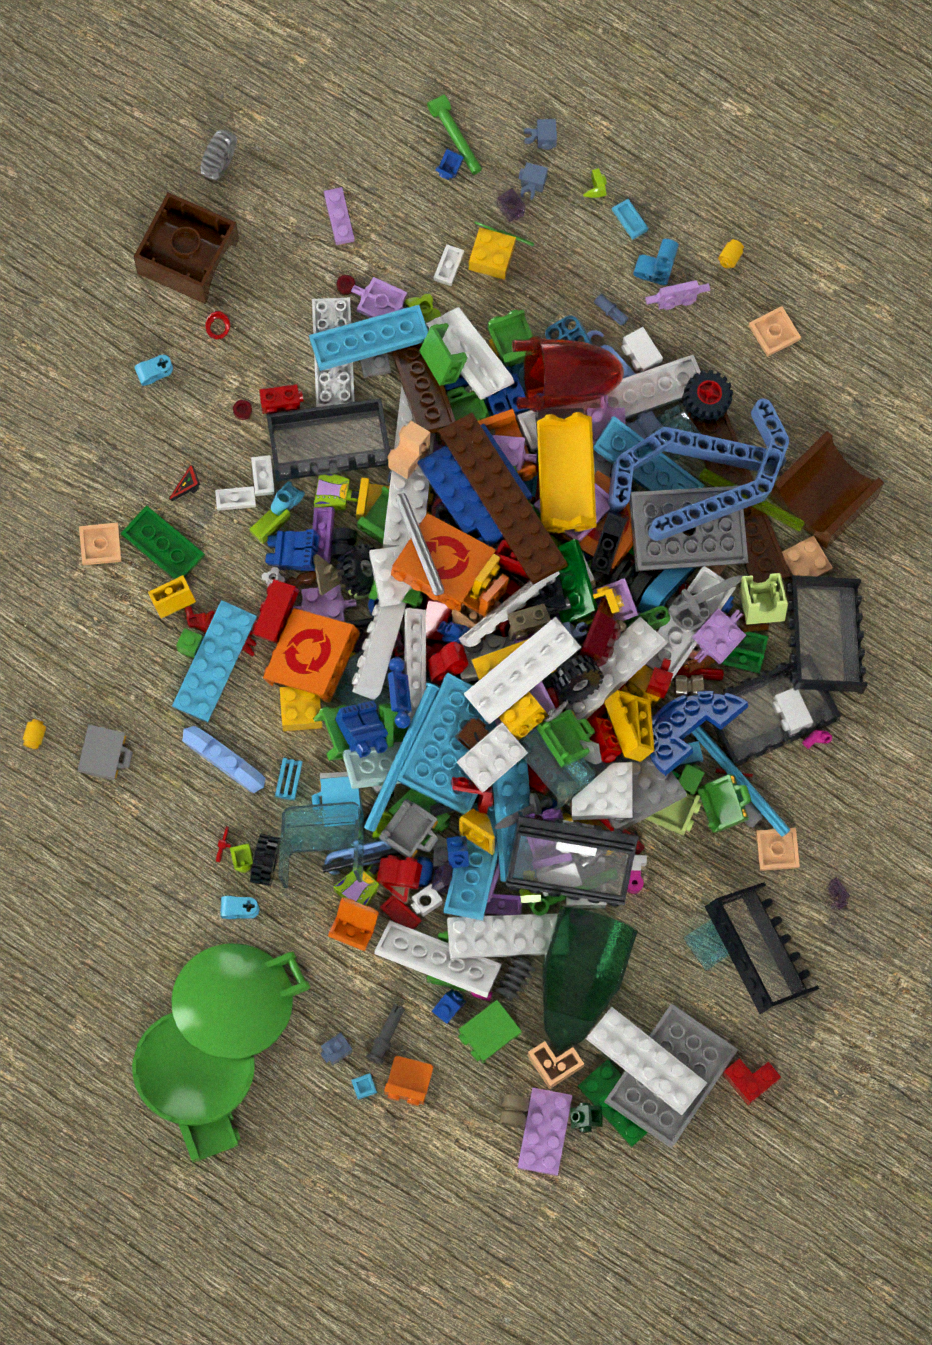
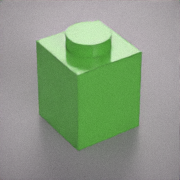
[176,628,203,659]
[679,764,705,796]

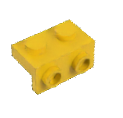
[593,586,624,614]
[499,692,548,740]

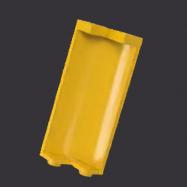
[537,412,597,533]

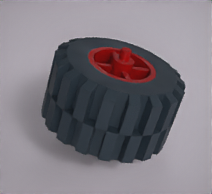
[682,370,733,423]

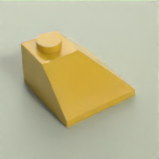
[459,809,495,855]

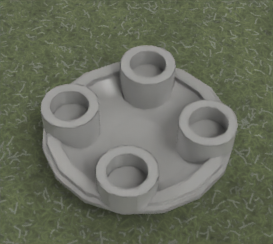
[672,591,710,630]

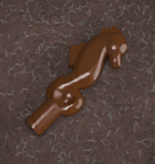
[285,571,317,588]

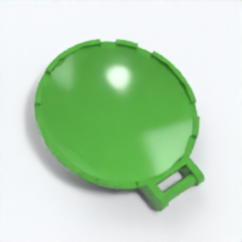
[171,943,310,1059]
[132,1013,255,1125]

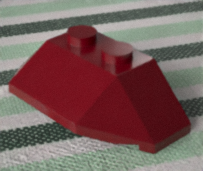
[579,597,621,667]

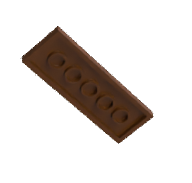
[391,343,456,434]

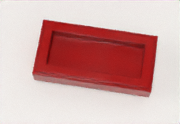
[380,894,422,930]

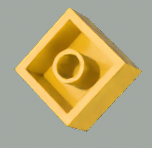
[469,227,516,280]
[279,687,322,731]

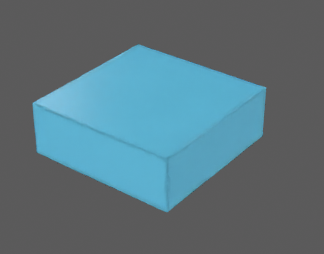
[351,1073,377,1100]

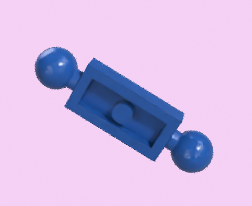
[388,657,412,728]

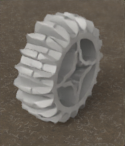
[200,129,237,181]

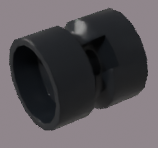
[330,528,358,561]

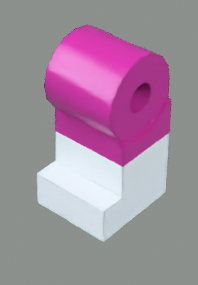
[626,855,647,894]

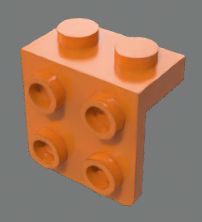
[328,897,379,951]
[384,1056,433,1106]

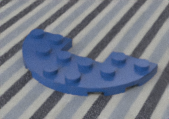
[649,691,748,776]

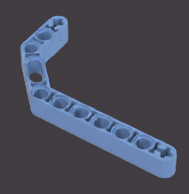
[648,398,789,541]
[608,427,786,513]

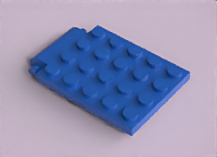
[417,424,534,547]

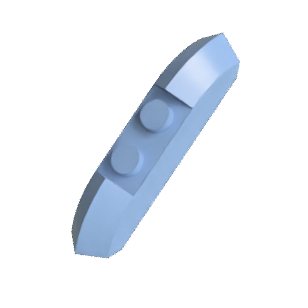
[182,726,266,793]

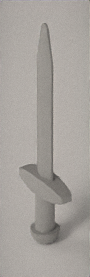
[668,575,744,616]
[495,793,553,829]

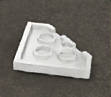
[369,545,412,607]
[572,762,633,820]

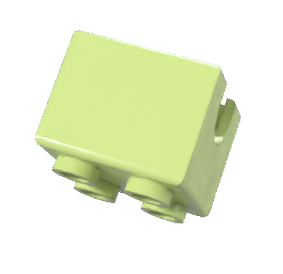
[739,573,788,625]

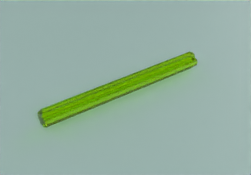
[700,468,805,531]

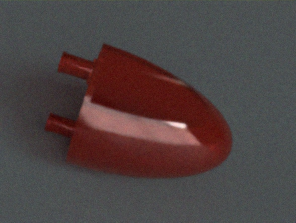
[512,336,624,412]

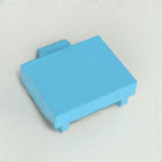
[312,776,364,827]

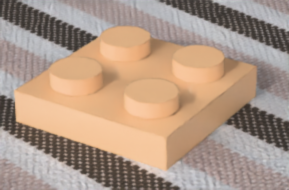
[748,306,801,357]
[79,522,122,566]
[782,535,833,577]
[756,828,800,871]

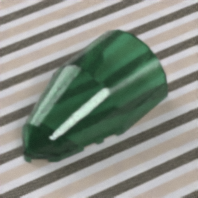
[542,906,638,1051]

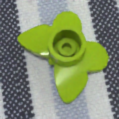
[405,294,441,323]

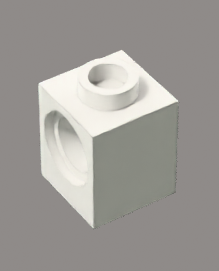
[410,884,443,917]

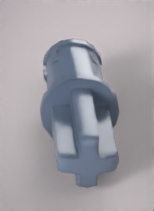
[594,294,628,326]

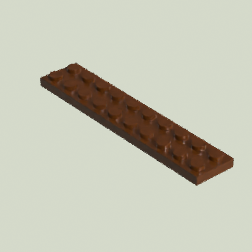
[686,412,791,583]
[438,413,568,585]

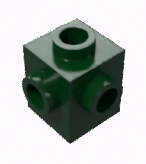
[570,1103,603,1133]

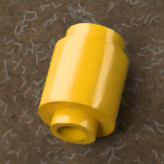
[718,239,744,269]
[22,719,46,749]

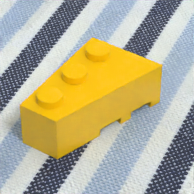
[604,690,655,762]

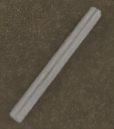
[396,493,444,596]

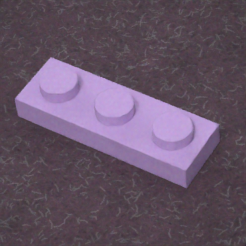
[324,187,354,245]

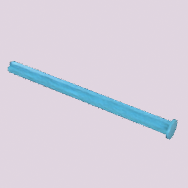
[364,683,440,832]
[691,726,790,837]

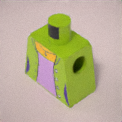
[314,473,359,511]
[333,864,379,906]

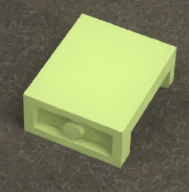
[645,793,702,836]

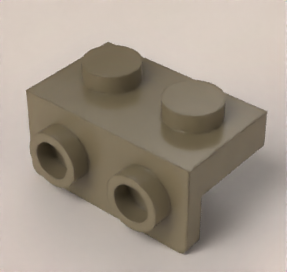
[507,604,551,640]

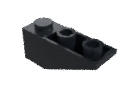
[590,510,630,575]

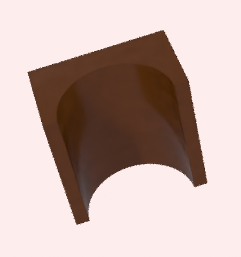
[134,192,239,304]
[770,431,884,549]

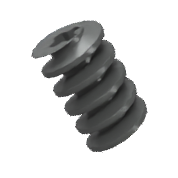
[495,956,536,1001]

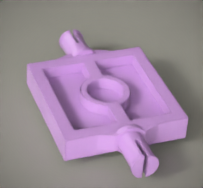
[351,277,408,318]
[645,280,710,310]
[585,395,626,461]
[492,435,537,471]
[291,585,357,622]
[692,608,746,664]

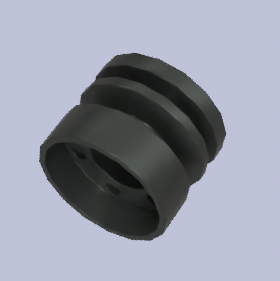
[608,558,655,607]

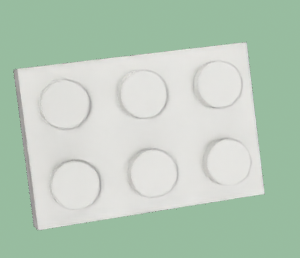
[456,723,528,792]

